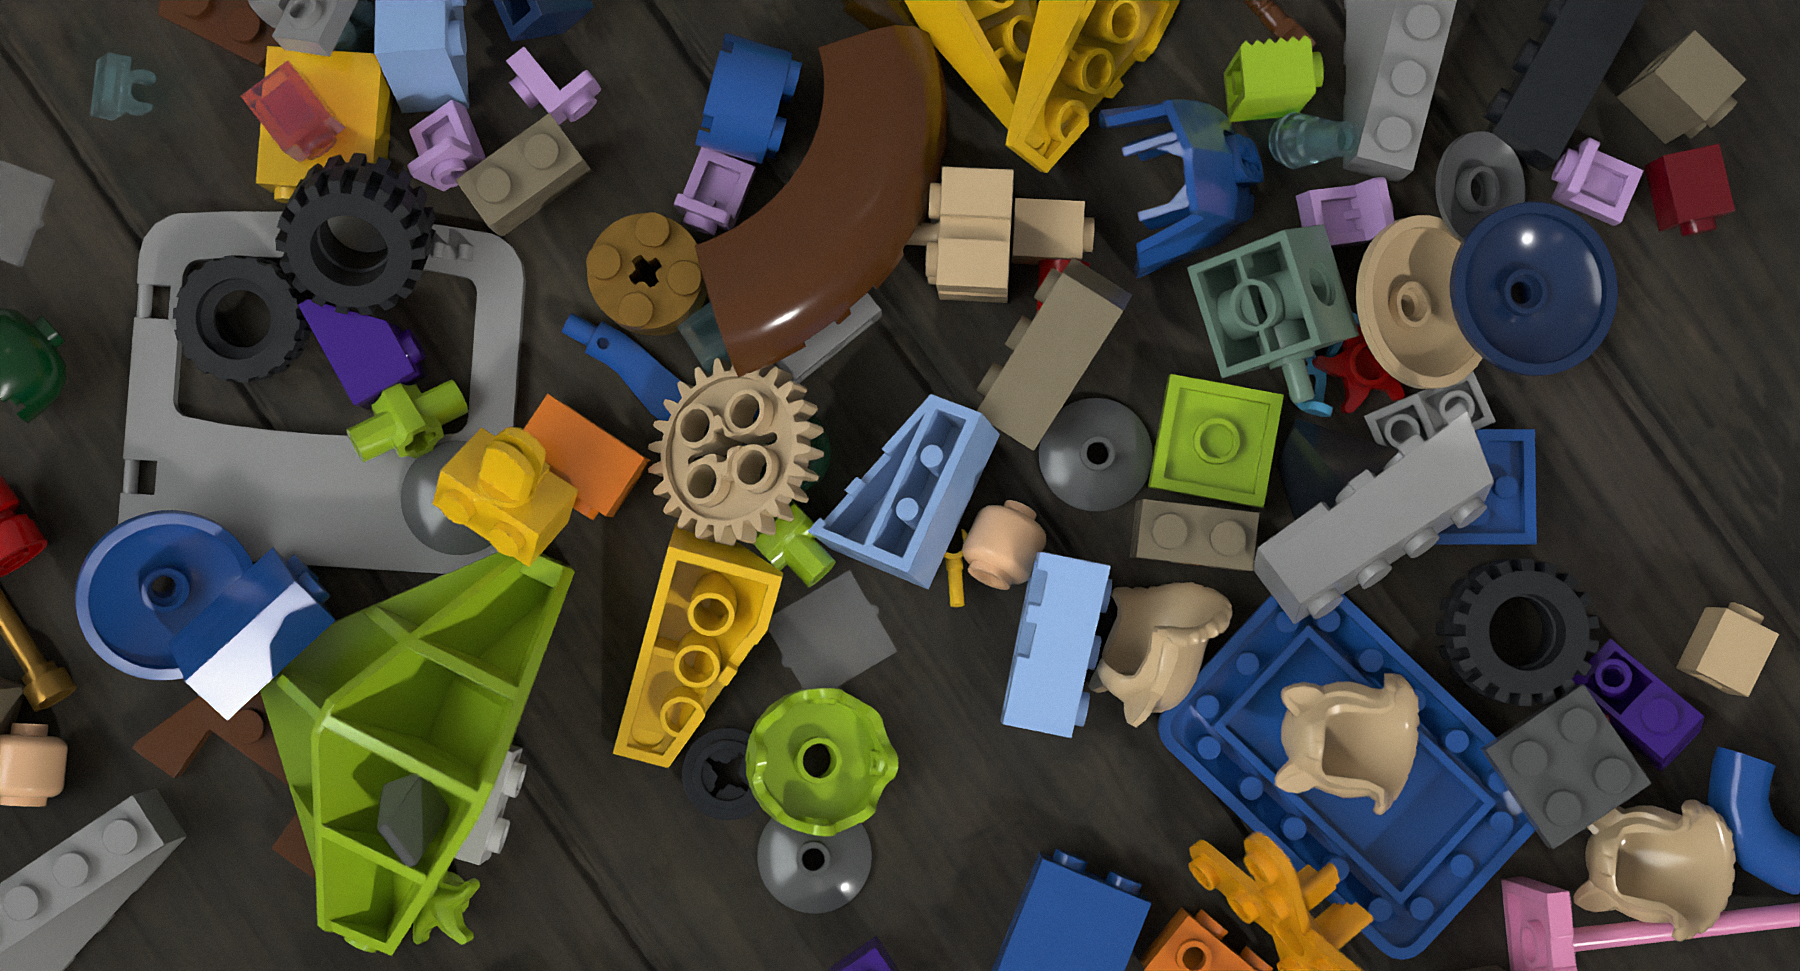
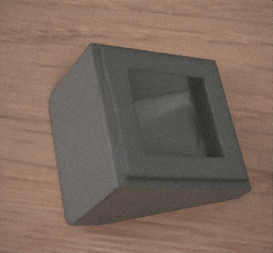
[377,773,449,867]

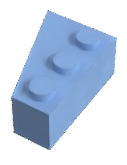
[374,0,470,113]
[808,394,1000,590]
[1000,552,1112,738]

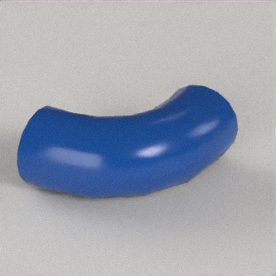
[1707,747,1800,895]

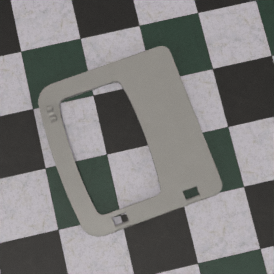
[118,211,526,574]

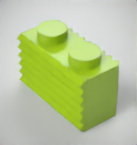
[1224,35,1324,122]

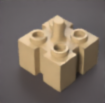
[906,167,1014,303]

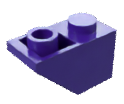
[1572,639,1704,772]

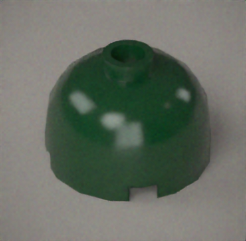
[0,307,66,424]

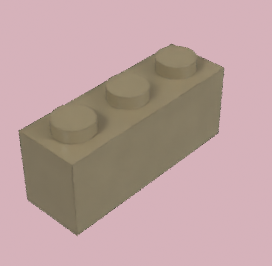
[976,258,1132,451]

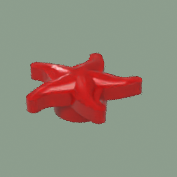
[1312,327,1405,414]

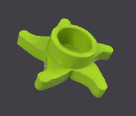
[413,870,480,945]

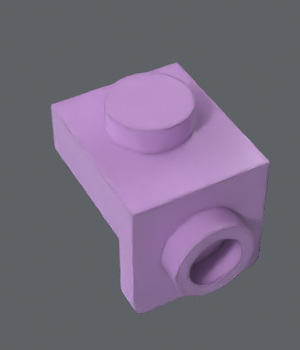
[506,47,601,125]
[408,100,486,192]
[1552,137,1644,226]
[674,147,757,236]
[1296,177,1394,248]

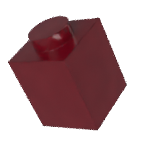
[1644,143,1735,237]

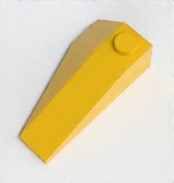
[904,0,1081,139]
[1005,0,1180,173]
[613,523,783,768]

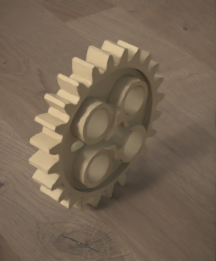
[648,358,824,546]

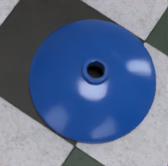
[75,510,253,680]

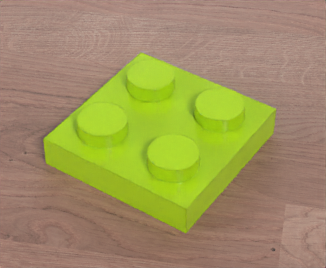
[1148,374,1284,508]

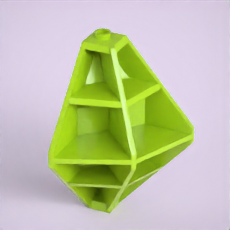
[260,551,575,956]

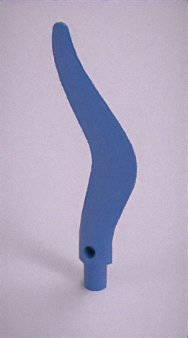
[561,313,760,427]

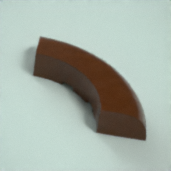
[695,25,948,378]

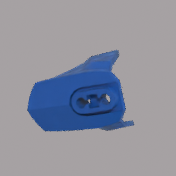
[1097,99,1264,278]

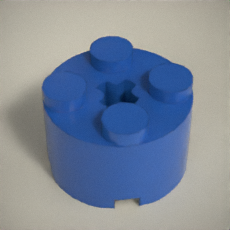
[695,32,802,164]

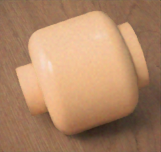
[962,500,1046,590]
[0,723,68,807]

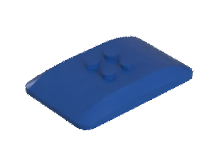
[1157,594,1535,960]

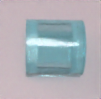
[677,302,731,373]

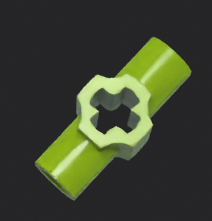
[346,379,469,463]
[753,500,836,587]

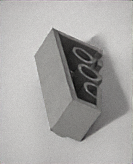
[1343,0,1457,183]
[1253,402,1494,624]
[0,789,187,971]

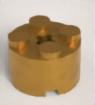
[587,212,707,335]

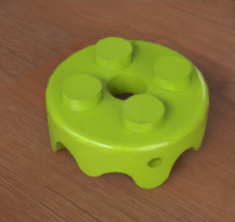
[745,688,898,836]

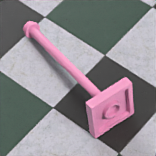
[1501,876,1800,971]

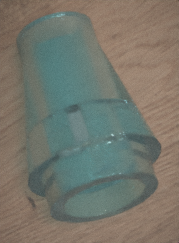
[1269,112,1357,169]

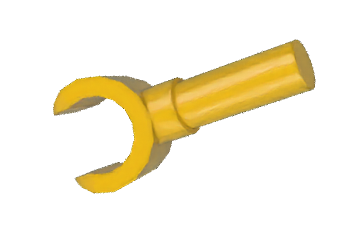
[943,529,968,607]

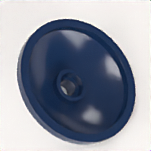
[1450,202,1618,376]

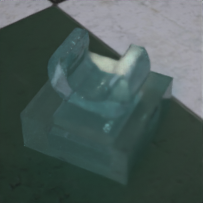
[90,52,156,120]

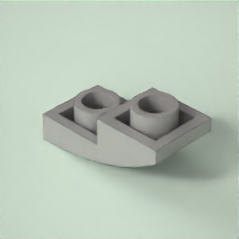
[1364,371,1496,450]

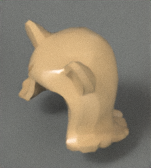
[1088,582,1232,727]
[1275,673,1420,815]
[1573,800,1736,942]

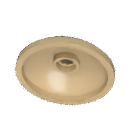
[1356,215,1482,389]

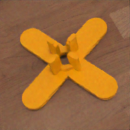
[1188,831,1374,971]

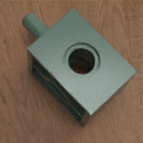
[1187,224,1359,404]

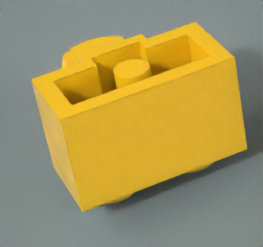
[432,426,578,567]

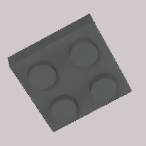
[1480,684,1651,849]

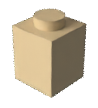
[1010,198,1094,265]
[1676,602,1779,697]

